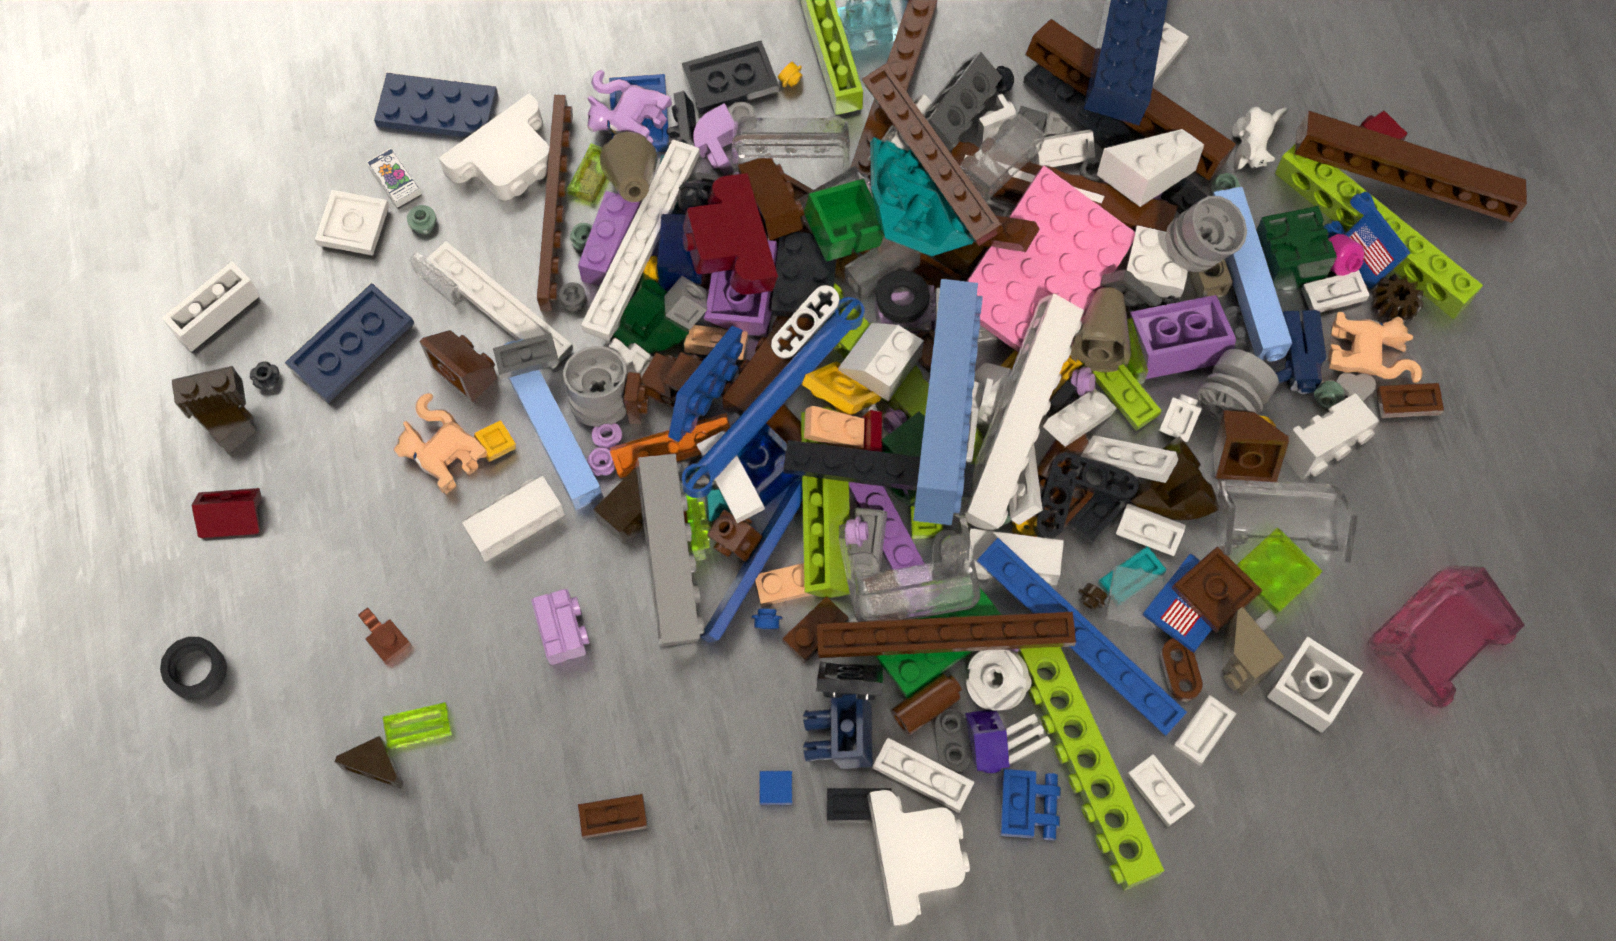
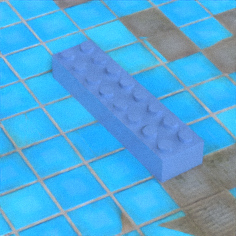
[913,279,983,525]

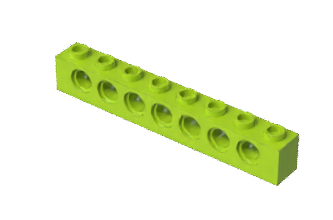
[1275,144,1483,320]
[1017,647,1165,891]

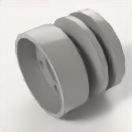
[1165,196,1247,272]
[563,346,628,427]
[1197,349,1279,422]

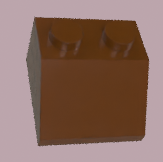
[419,330,497,402]
[1213,410,1289,483]

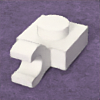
[603,338,653,378]

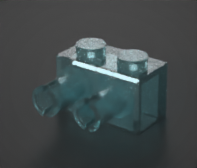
[837,0,898,51]

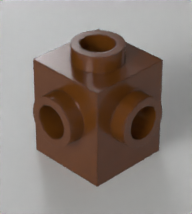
[707,510,763,562]

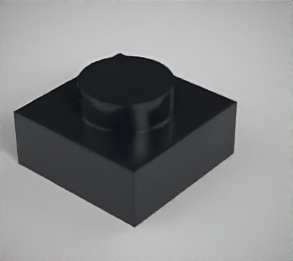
[1046,381,1077,417]

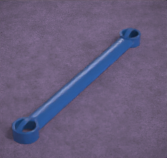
[682,297,865,498]

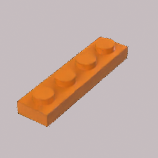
[610,413,731,479]

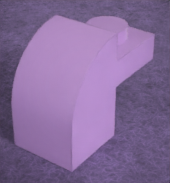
[694,103,742,176]

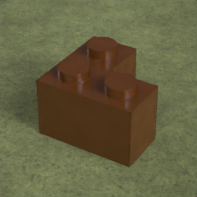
[641,352,703,409]

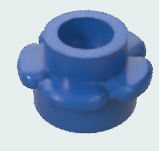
[751,609,783,629]

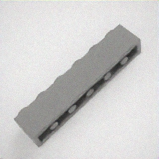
[636,454,704,647]

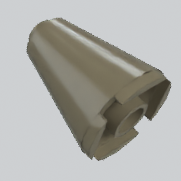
[600,131,658,202]
[1070,287,1131,372]

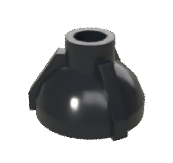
[678,180,713,215]

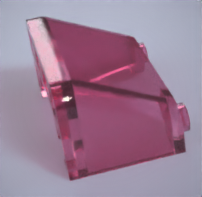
[1367,565,1525,709]

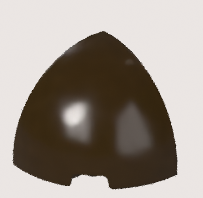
[1131,436,1219,521]

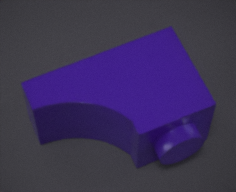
[965,710,1010,773]

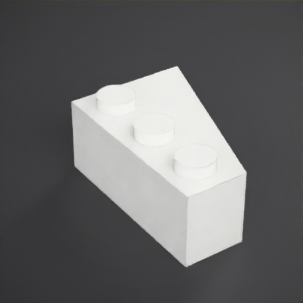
[1097,129,1204,207]
[1284,393,1379,480]

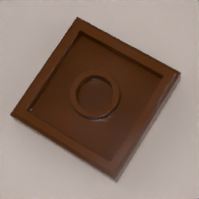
[1172,546,1263,633]

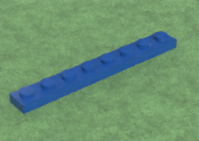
[976,538,1187,736]

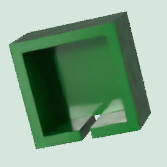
[804,179,884,262]

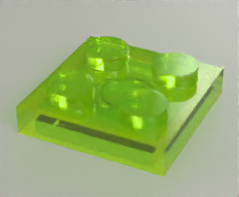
[1237,527,1323,614]

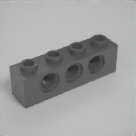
[923,52,1002,151]

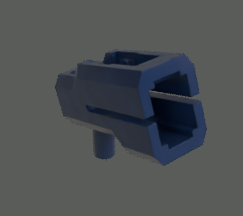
[1275,310,1327,394]

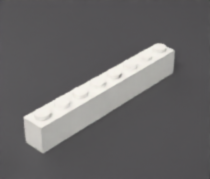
[954,293,1084,531]

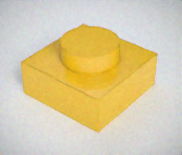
[474,420,516,462]

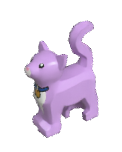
[587,70,672,144]

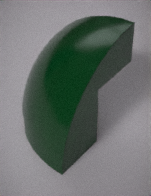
[610,273,689,353]

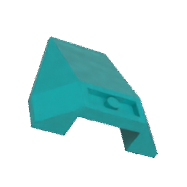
[870,137,974,256]

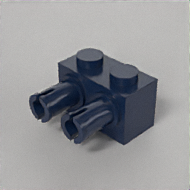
[803,694,873,769]

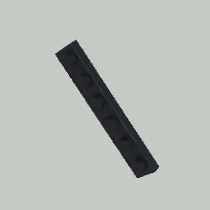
[783,440,975,498]

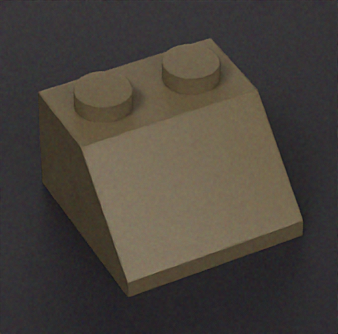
[1221,607,1284,696]

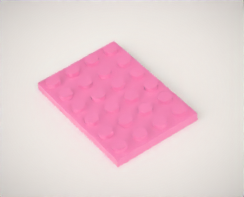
[966,166,1135,352]

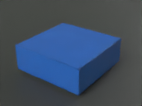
[760,771,792,805]

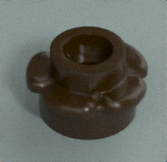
[1078,583,1108,611]

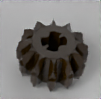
[1371,273,1424,323]

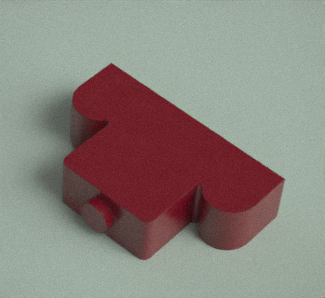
[683,173,778,295]

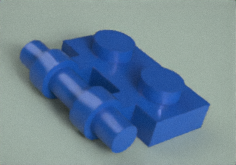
[1000,769,1061,840]

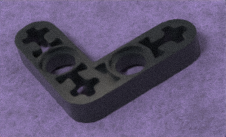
[1033,452,1138,539]

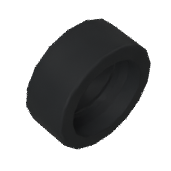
[160,637,227,700]

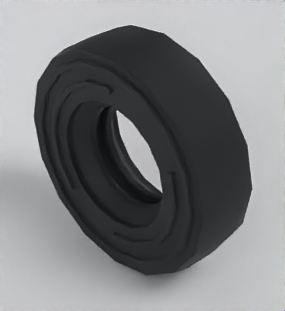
[876,270,930,324]

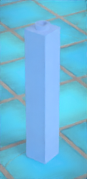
[1213,187,1292,362]
[504,339,603,510]

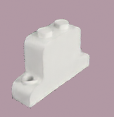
[439,93,549,200]
[867,790,970,928]

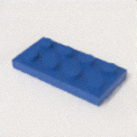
[668,325,743,442]

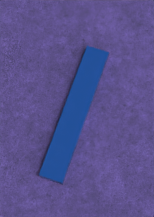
[700,480,803,643]

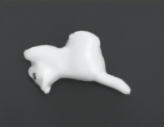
[1232,107,1288,169]

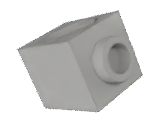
[665,276,707,330]

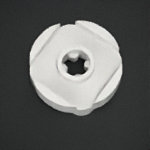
[966,649,1032,711]

